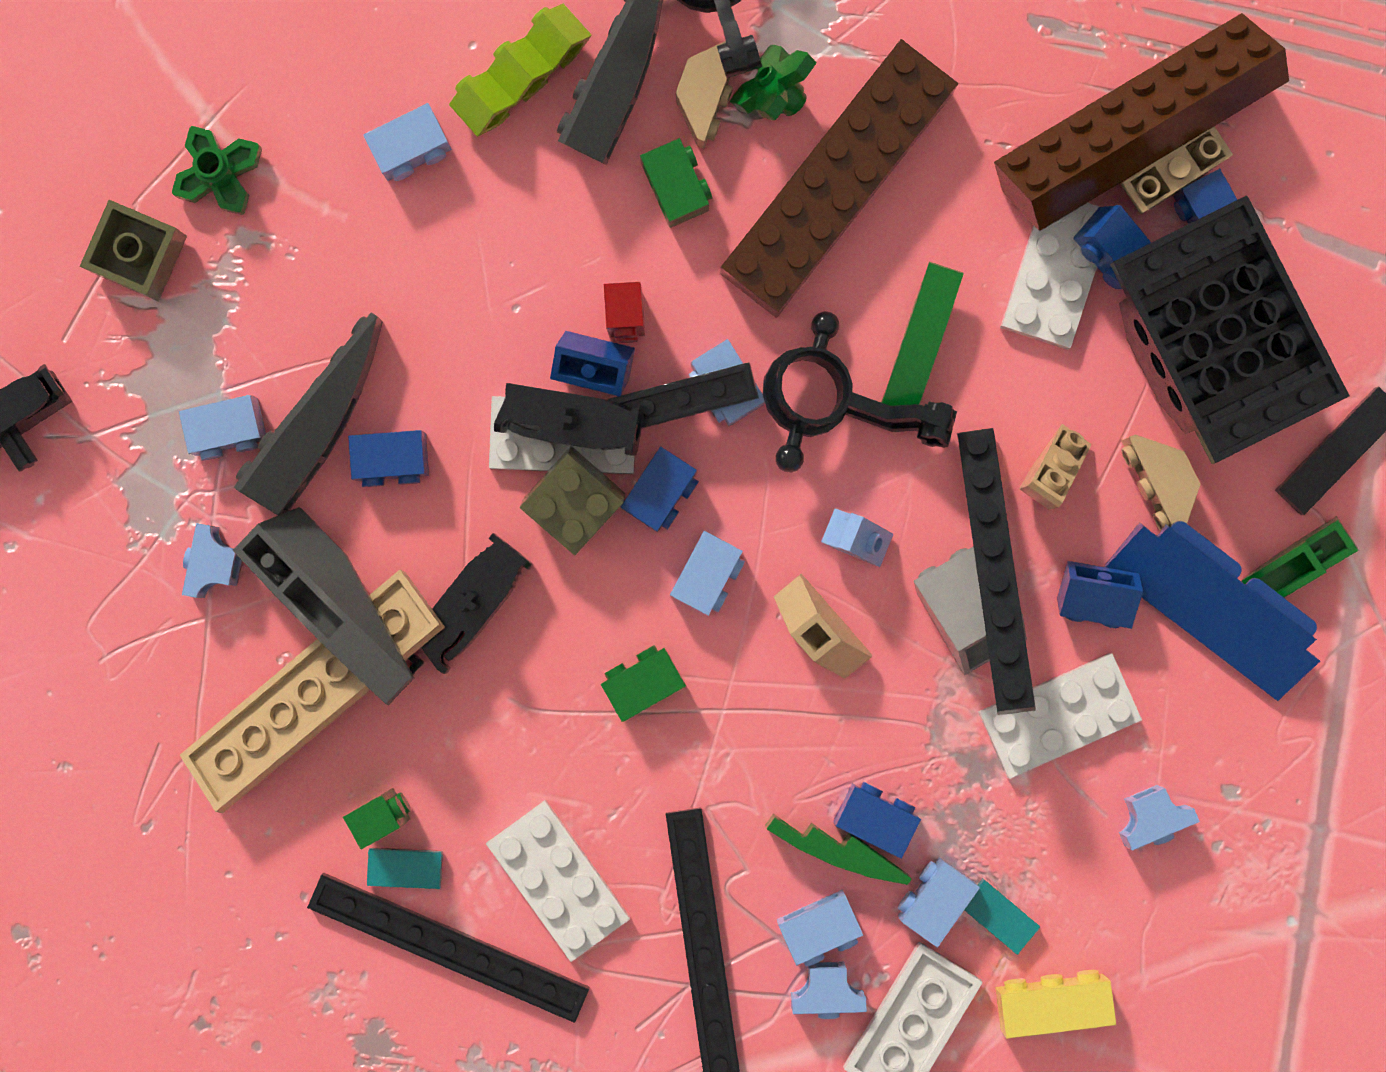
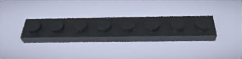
[957,428,1036,715]

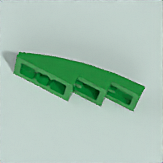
[881,261,964,406]
[765,813,912,885]

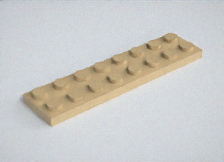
[180,570,445,814]

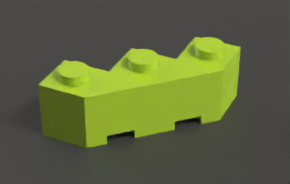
[449,3,592,137]

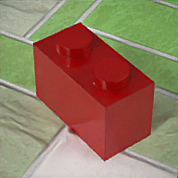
[603,281,645,343]

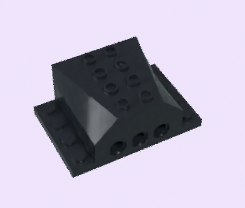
[1110,195,1350,464]

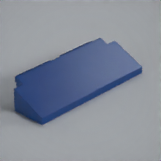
[1104,521,1320,701]

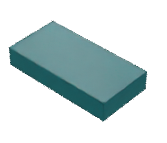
[367,848,443,889]
[964,878,1040,955]

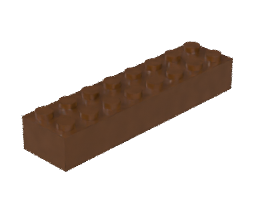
[994,13,1289,231]
[720,39,959,318]

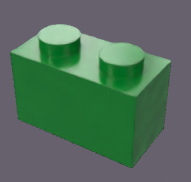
[640,138,713,228]
[600,645,686,722]
[343,788,411,850]

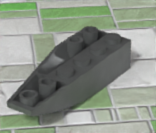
[557,0,663,165]
[234,312,383,516]
[233,507,414,706]

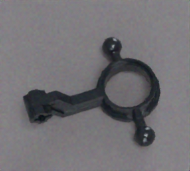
[677,0,762,79]
[763,311,957,473]

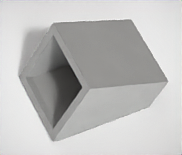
[913,547,1027,676]

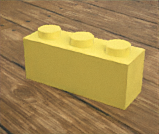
[995,970,1116,1039]

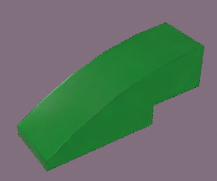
[1242,516,1359,598]

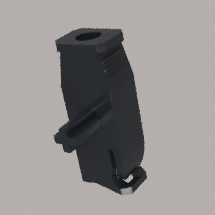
[0,364,73,472]
[494,383,645,456]
[421,533,534,674]

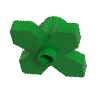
[730,45,817,121]
[172,126,262,215]

